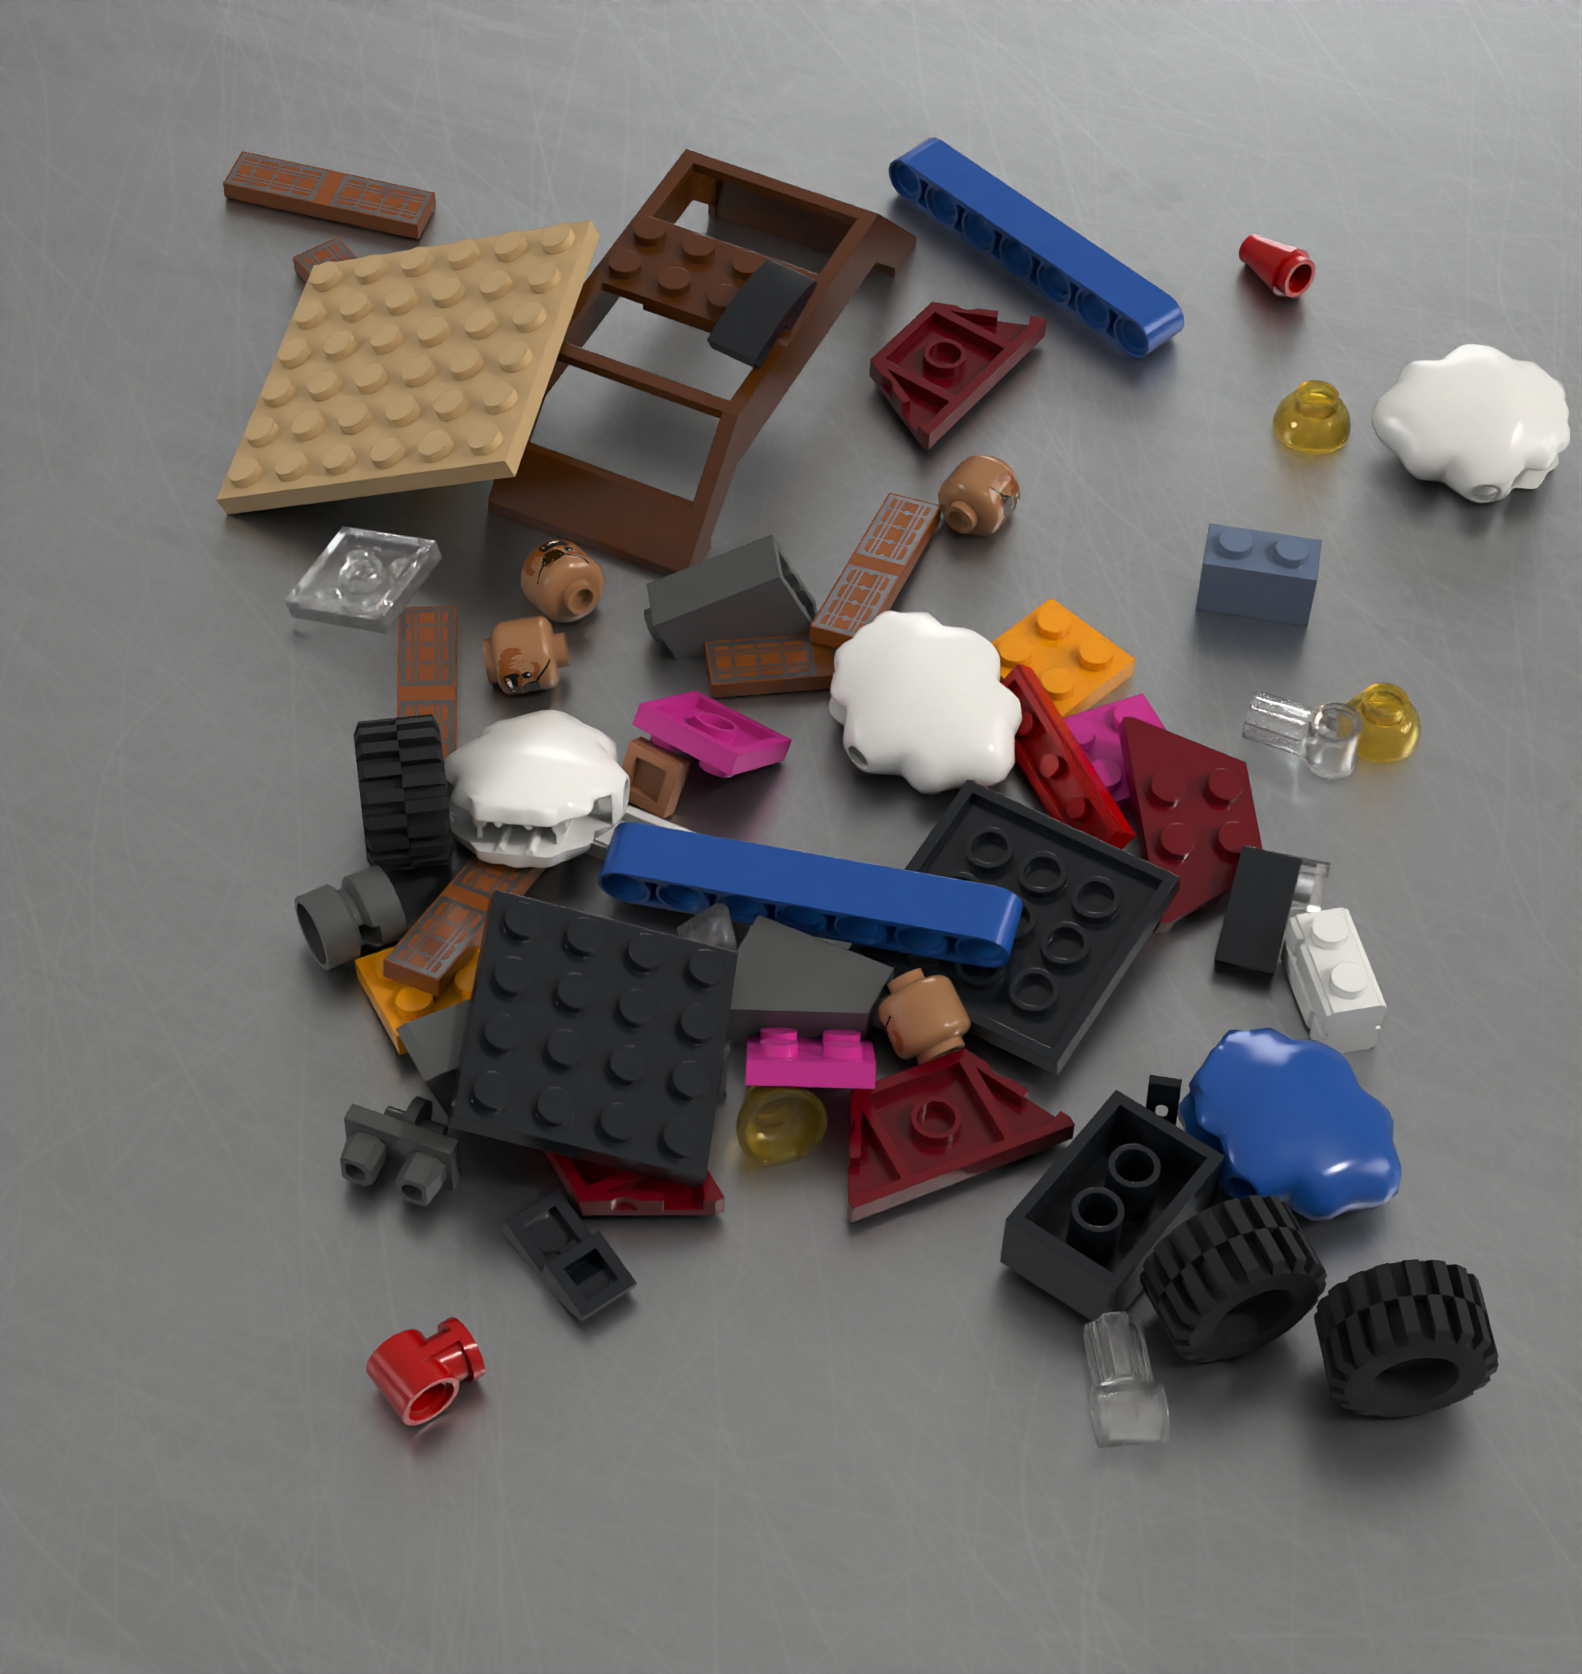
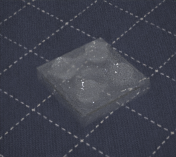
[285,526,442,634]

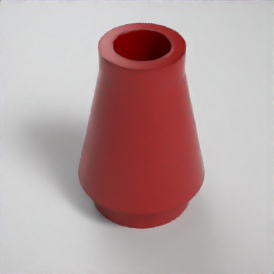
[1239,234,1315,298]

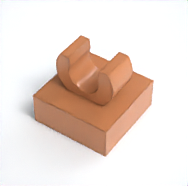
[621,736,691,819]

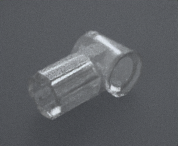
[1242,691,1363,780]
[1083,1311,1169,1448]

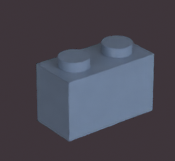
[1195,523,1322,627]

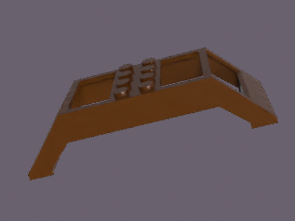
[488,149,916,576]

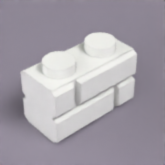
[1280,907,1387,1054]

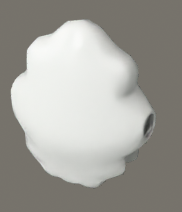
[1371,344,1570,503]
[829,611,1022,795]
[444,710,630,868]

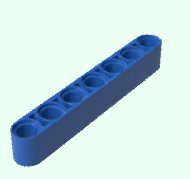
[889,137,1184,358]
[597,822,1023,968]

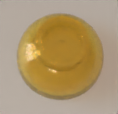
[1272,380,1351,454]
[1337,682,1421,762]
[736,1085,828,1166]

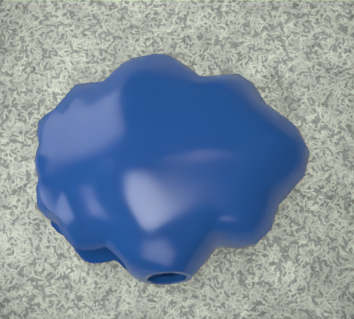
[1177,1028,1401,1221]

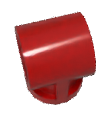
[366,1317,485,1426]

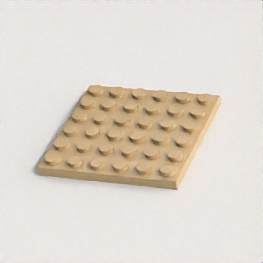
[216,220,600,515]

